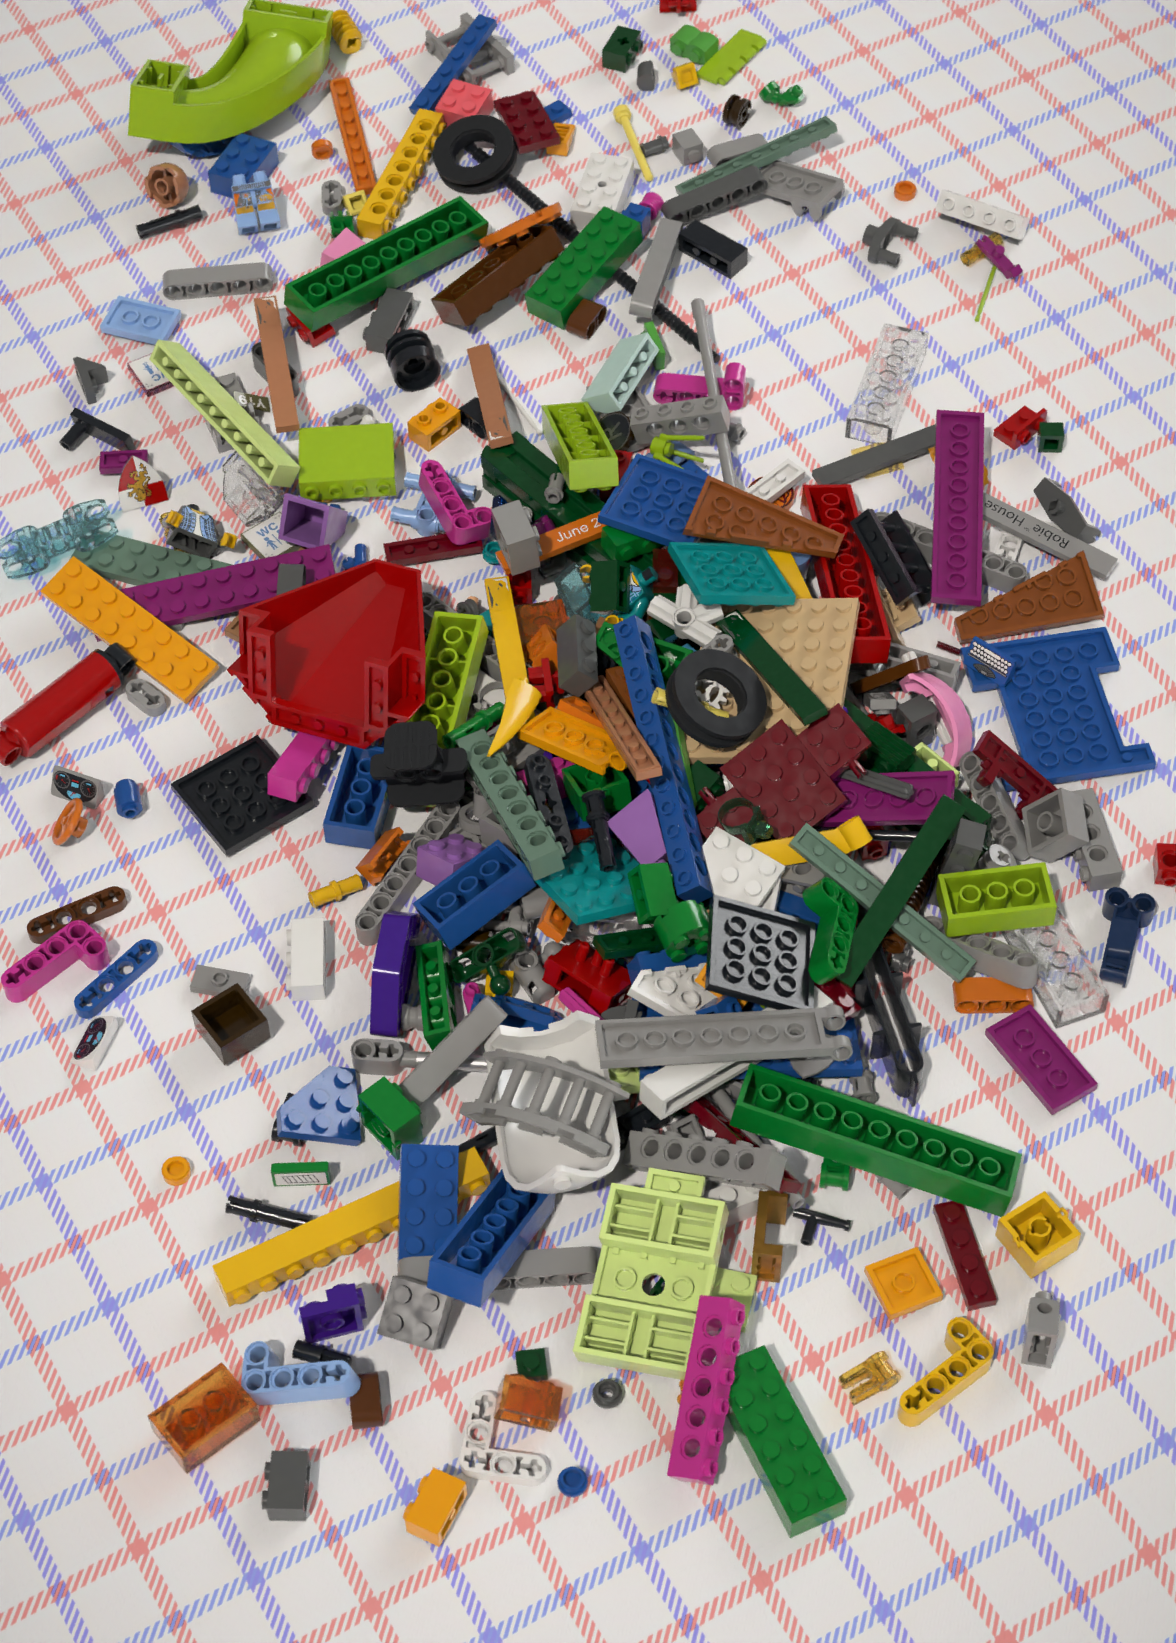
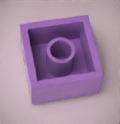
[416,834,486,886]

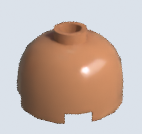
[145,163,189,209]

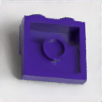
[299,1283,368,1344]

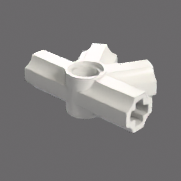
[647,584,724,647]

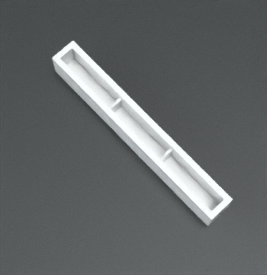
[639,985,833,1120]

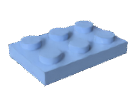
[100,296,182,345]

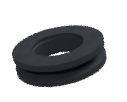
[433,115,517,193]
[665,649,767,748]

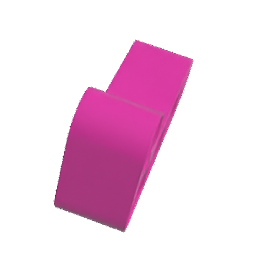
[653,362,746,410]
[419,460,493,545]
[1,920,110,1003]

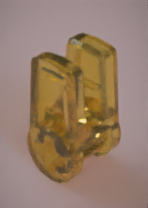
[838,1351,901,1406]

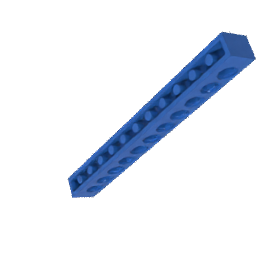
[613,615,714,903]

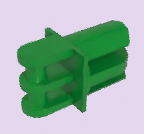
[328,210,354,238]

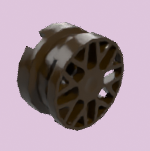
[722,94,752,129]

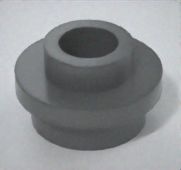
[592,1379,622,1409]

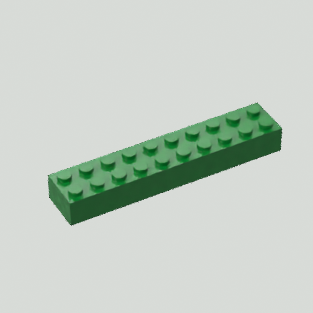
[284,196,489,332]
[729,1063,1022,1217]

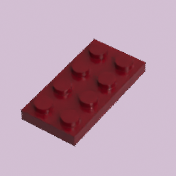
[493,90,560,155]

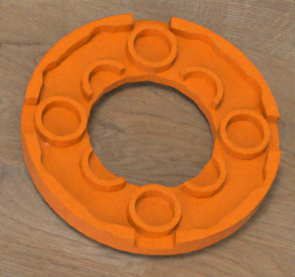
[478,202,563,251]

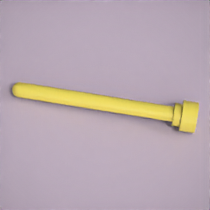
[613,104,653,182]

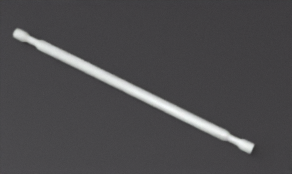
[497,374,542,436]

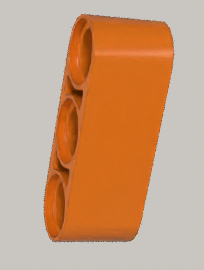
[952,977,1034,1014]

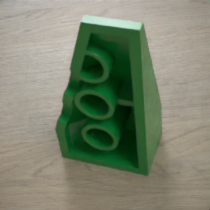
[596,622,693,689]

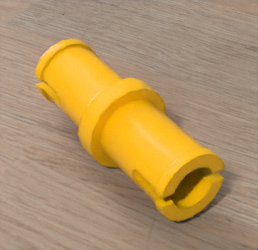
[308,874,363,908]

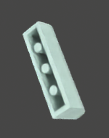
[581,332,659,413]

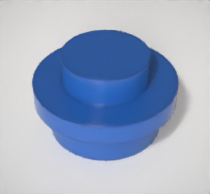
[557,1467,588,1497]

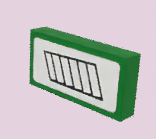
[271,1161,331,1186]

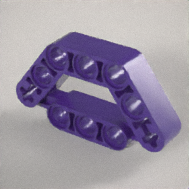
[370,911,421,1037]

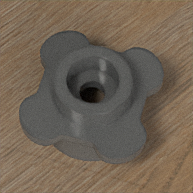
[890,948,912,973]

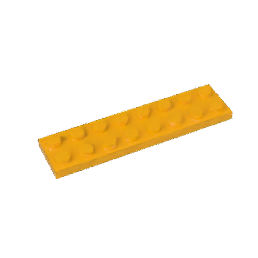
[40,556,219,704]

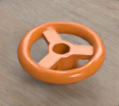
[52,798,88,845]

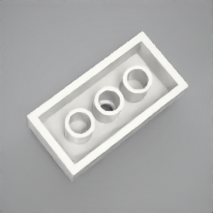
[570,152,634,231]

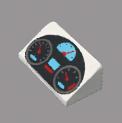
[70,1016,119,1071]

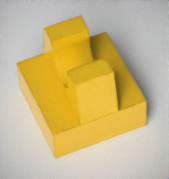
[671,62,699,89]

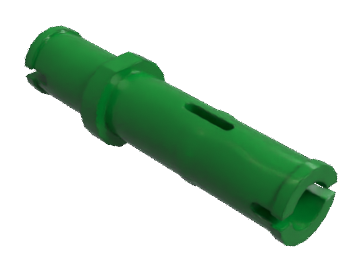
[442,702,504,749]

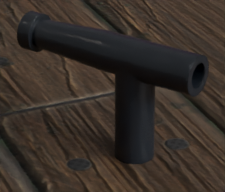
[793,1207,851,1246]

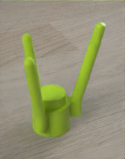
[650,433,705,469]

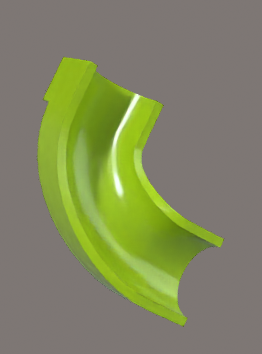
[128,0,333,144]

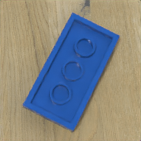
[397,1144,459,1261]

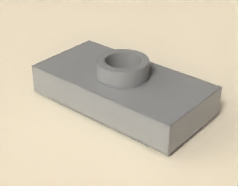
[190,965,250,996]

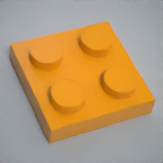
[864,1246,943,1321]

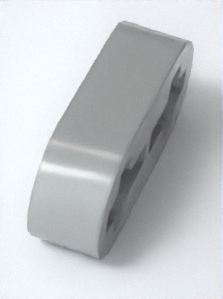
[322,180,342,216]
[328,404,369,426]
[125,678,166,717]

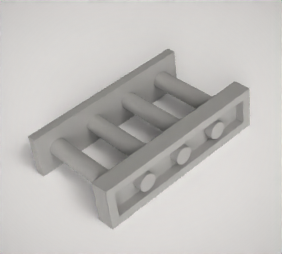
[425,12,515,85]

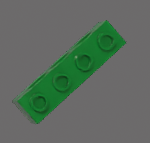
[415,940,457,1050]

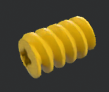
[331,9,362,54]

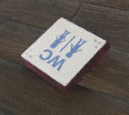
[127,353,174,397]

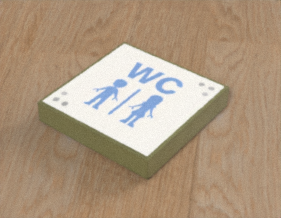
[240,511,301,559]

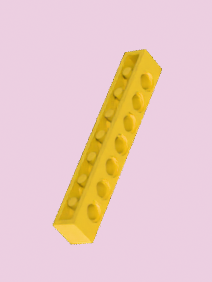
[356,108,446,239]

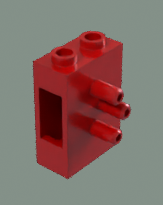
[542,939,632,1016]

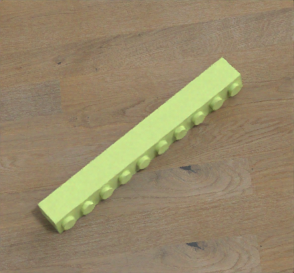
[149,340,301,488]

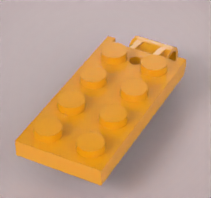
[517,706,628,776]

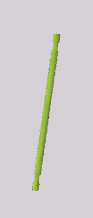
[975,264,997,322]

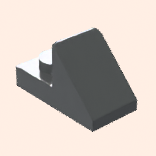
[73,357,109,405]

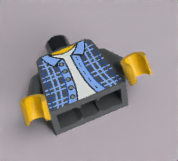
[162,504,238,558]

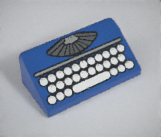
[963,636,1017,687]

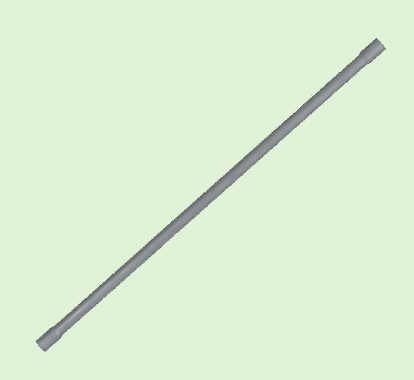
[691,298,739,544]

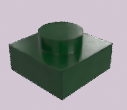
[515,1348,548,1383]

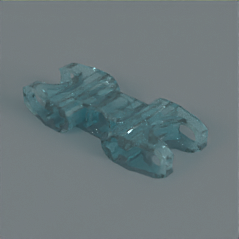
[0,499,118,579]

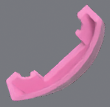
[899,672,972,769]

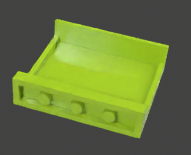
[299,423,396,501]

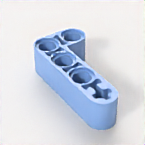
[241,1341,361,1406]

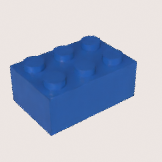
[208,133,279,199]

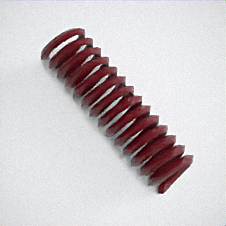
[936,641,960,656]

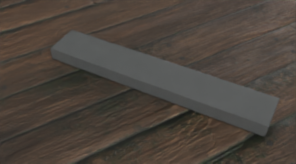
[812,424,936,485]

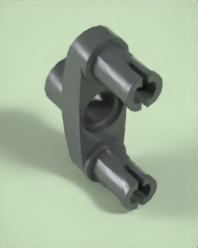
[862,217,919,268]

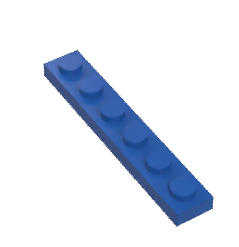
[409,14,498,115]

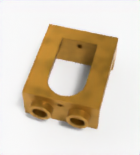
[751,1190,788,1283]

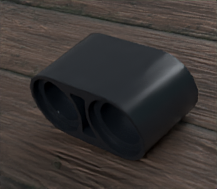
[458,397,487,439]

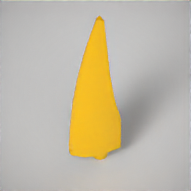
[487,677,542,757]

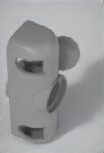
[502,932,563,1005]

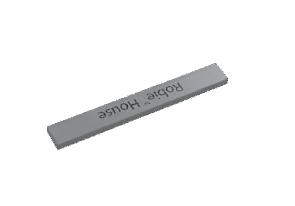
[983,492,1118,580]

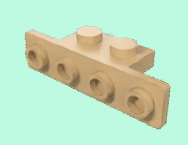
[875,577,921,646]

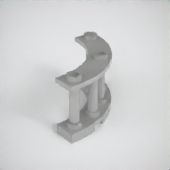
[459,1048,630,1158]

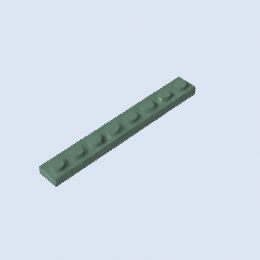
[675,116,838,195]
[788,823,976,983]

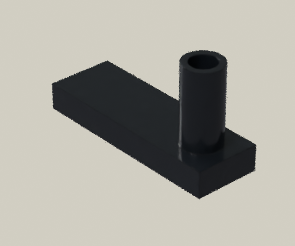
[59,407,136,451]

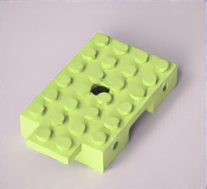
[573,1168,729,1380]

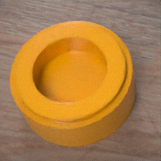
[162,1156,191,1186]

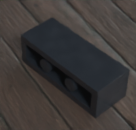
[679,219,748,279]

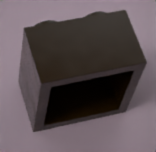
[191,983,271,1065]

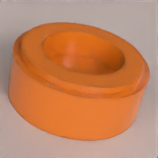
[311,139,333,160]
[894,181,916,201]

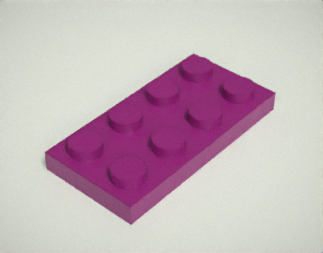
[985,1004,1098,1115]

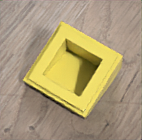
[342,190,367,216]

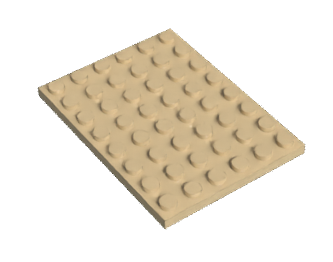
[684,598,860,764]

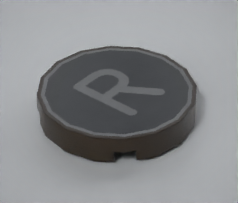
[599,412,635,451]

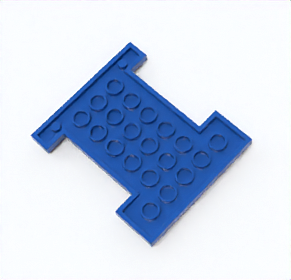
[960,627,1156,791]

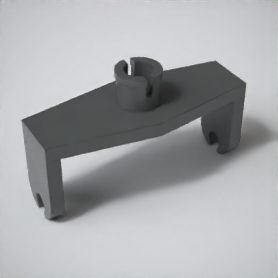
[1033,477,1101,544]

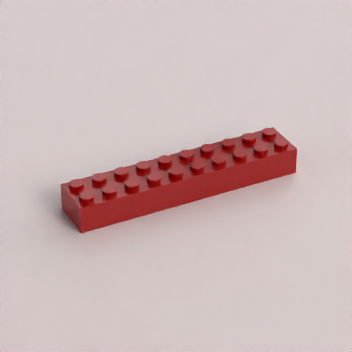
[800,484,891,664]

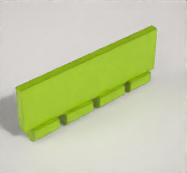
[696,29,767,85]

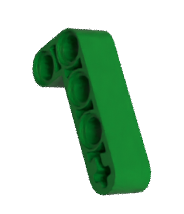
[803,877,858,985]

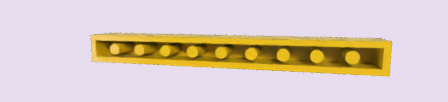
[212,1147,490,1307]

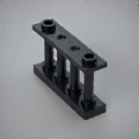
[850,509,931,606]

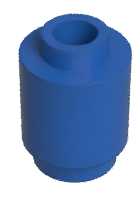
[114,779,143,818]

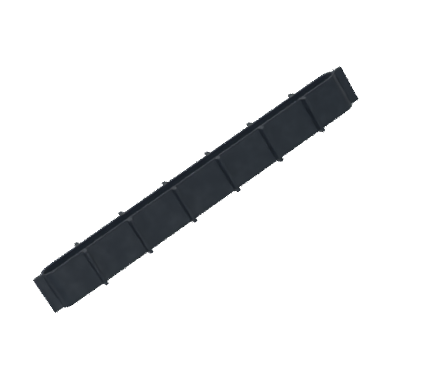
[824,827,924,1107]

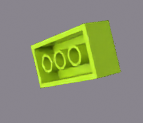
[936,862,1057,937]

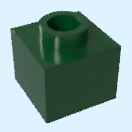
[1037,422,1064,453]

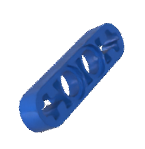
[74,939,159,1019]

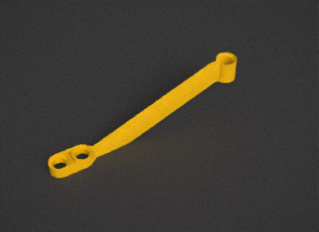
[673,815,873,891]

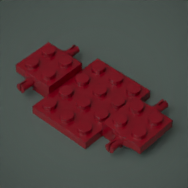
[697,703,872,844]

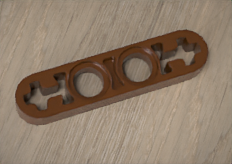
[850,655,932,696]
[27,886,127,944]

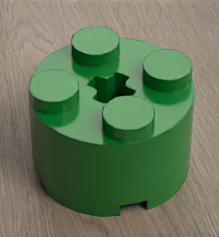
[653,900,709,963]

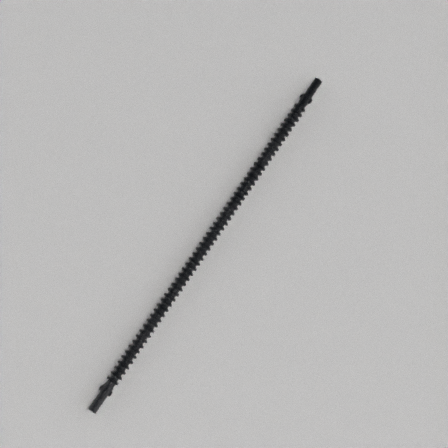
[464,143,720,363]

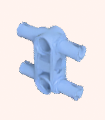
[390,471,477,537]

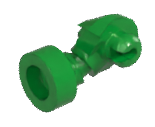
[759,81,804,106]

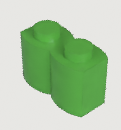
[670,25,719,65]

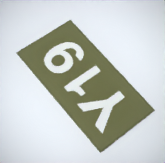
[233,391,270,412]

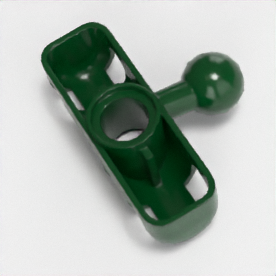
[449,927,526,996]

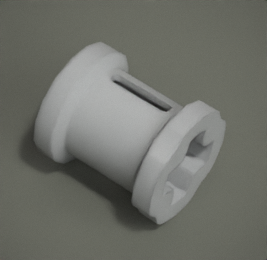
[849,1070,877,1104]

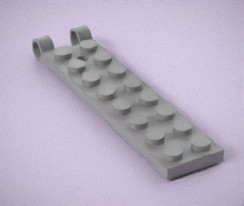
[595,1005,853,1069]

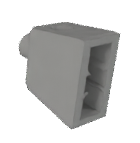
[1021,1291,1060,1368]

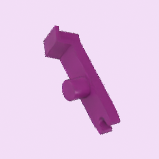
[976,235,1023,279]

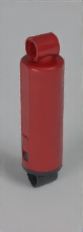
[0,642,137,766]

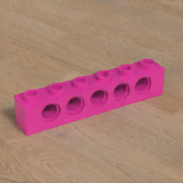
[667,1295,745,1485]

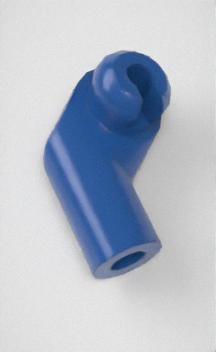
[342,543,367,570]

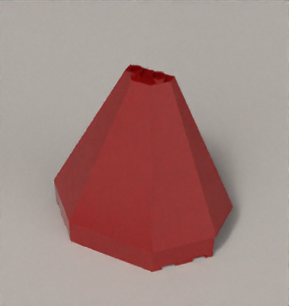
[227,559,426,749]

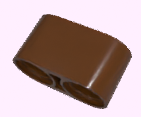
[566,299,607,339]
[350,1371,383,1430]

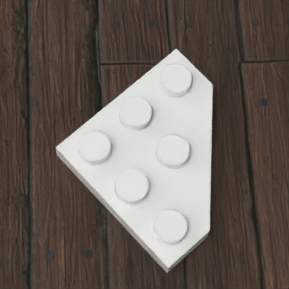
[702,826,786,907]
[627,963,717,1016]

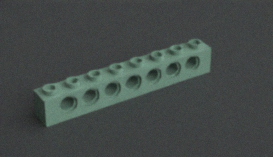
[455,729,565,881]

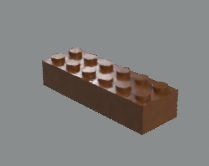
[430,224,565,327]

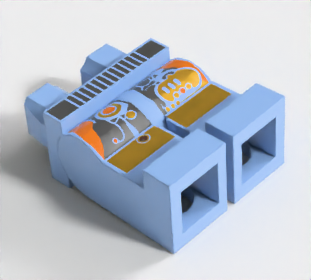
[231,171,280,235]

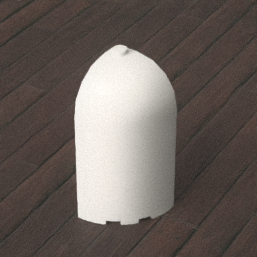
[484,1010,620,1194]

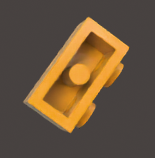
[407,397,461,452]
[403,1467,467,1547]

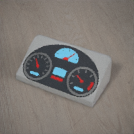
[51,765,105,809]

